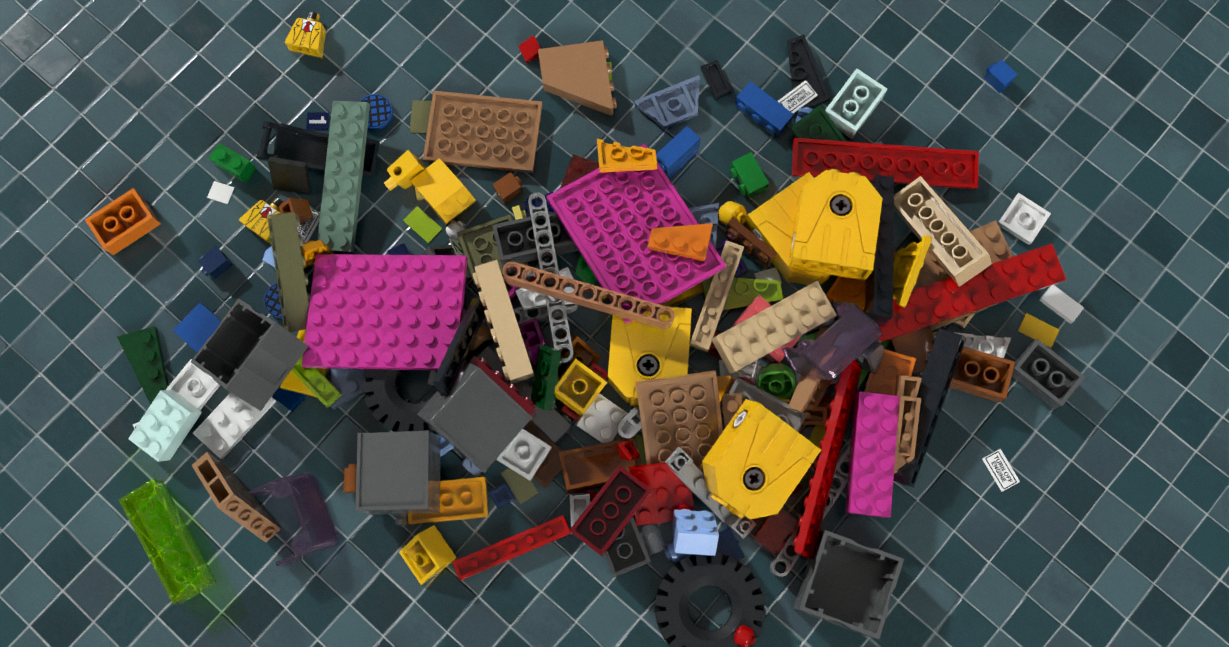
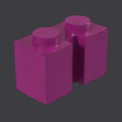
[518,317,548,366]

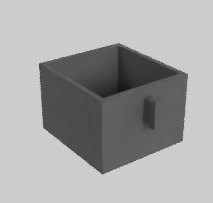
[417,361,533,473]
[355,430,441,526]

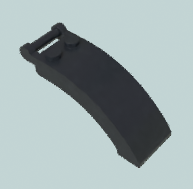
[256,121,380,177]

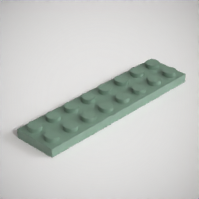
[317,101,370,252]

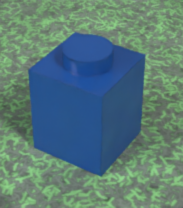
[984,59,1018,93]

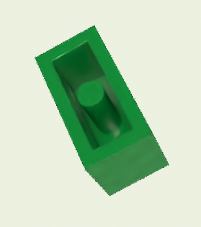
[209,143,256,183]
[729,152,769,199]

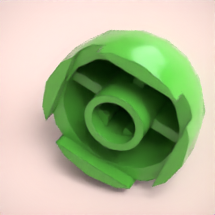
[757,362,796,399]

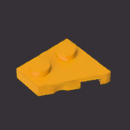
[301,239,334,268]

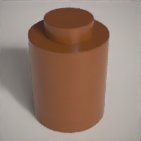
[343,464,357,493]

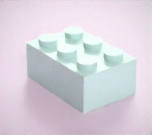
[825,69,887,139]
[128,390,202,462]

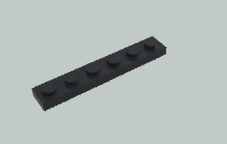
[432,298,485,396]

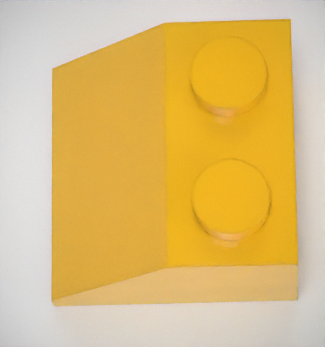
[399,525,456,585]

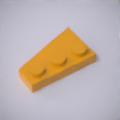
[597,139,657,173]

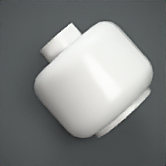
[446,220,465,240]

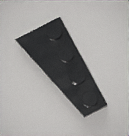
[787,34,830,114]

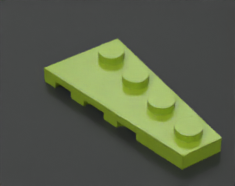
[702,276,783,310]

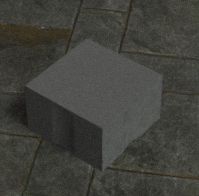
[191,298,309,411]
[793,530,904,639]

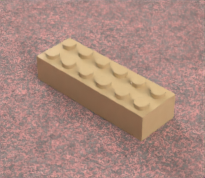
[894,176,992,287]
[473,260,534,384]
[711,281,836,374]

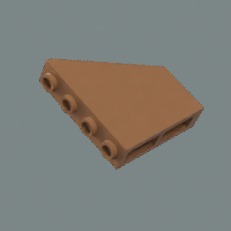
[538,40,617,116]
[192,452,281,542]

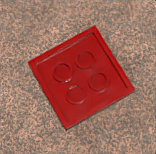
[629,462,694,526]

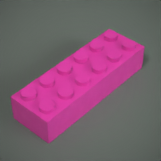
[845,392,900,518]

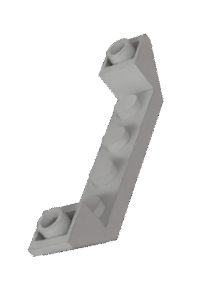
[665,447,757,539]

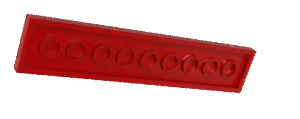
[792,138,979,189]
[864,244,1067,342]
[793,357,862,560]

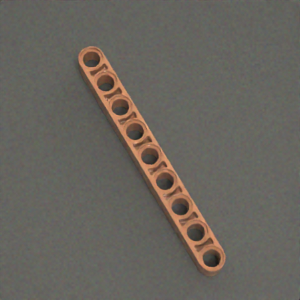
[503,262,675,330]

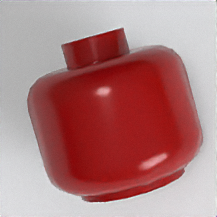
[734,625,756,647]

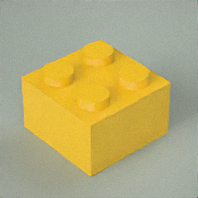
[554,359,607,415]

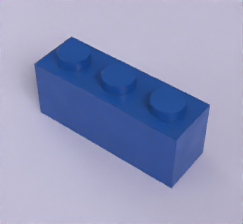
[735,81,794,137]

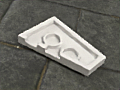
[954,332,1011,358]

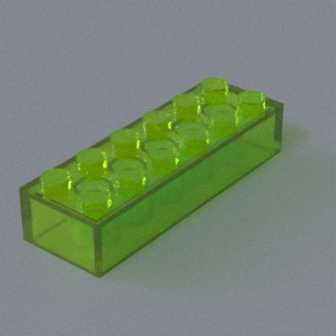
[118,479,217,604]

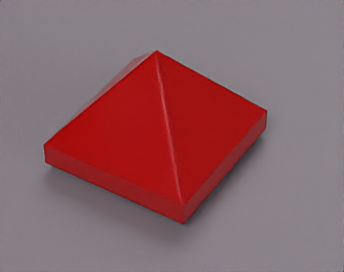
[618,441,640,461]

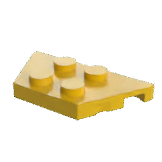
[893,235,932,308]

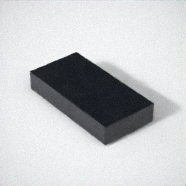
[700,60,732,100]

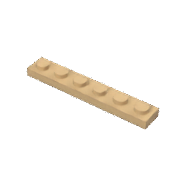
[689,240,744,352]

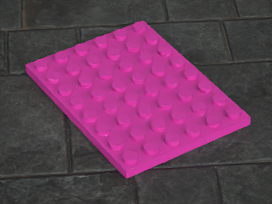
[546,144,726,325]
[301,254,468,370]

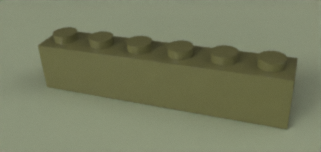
[267,212,310,332]

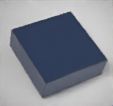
[489,482,516,509]

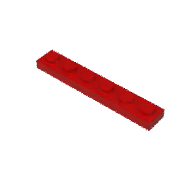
[452,515,571,581]

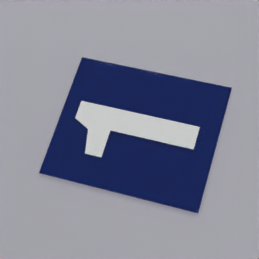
[306,112,329,130]

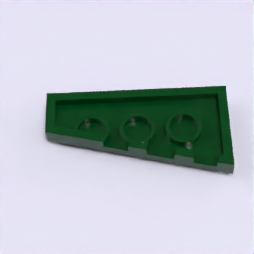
[117,326,169,404]

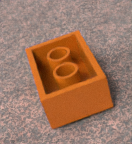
[85,188,161,255]

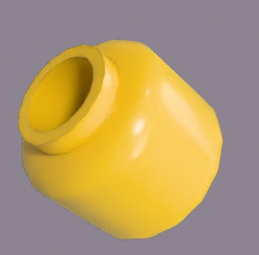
[719,201,747,225]

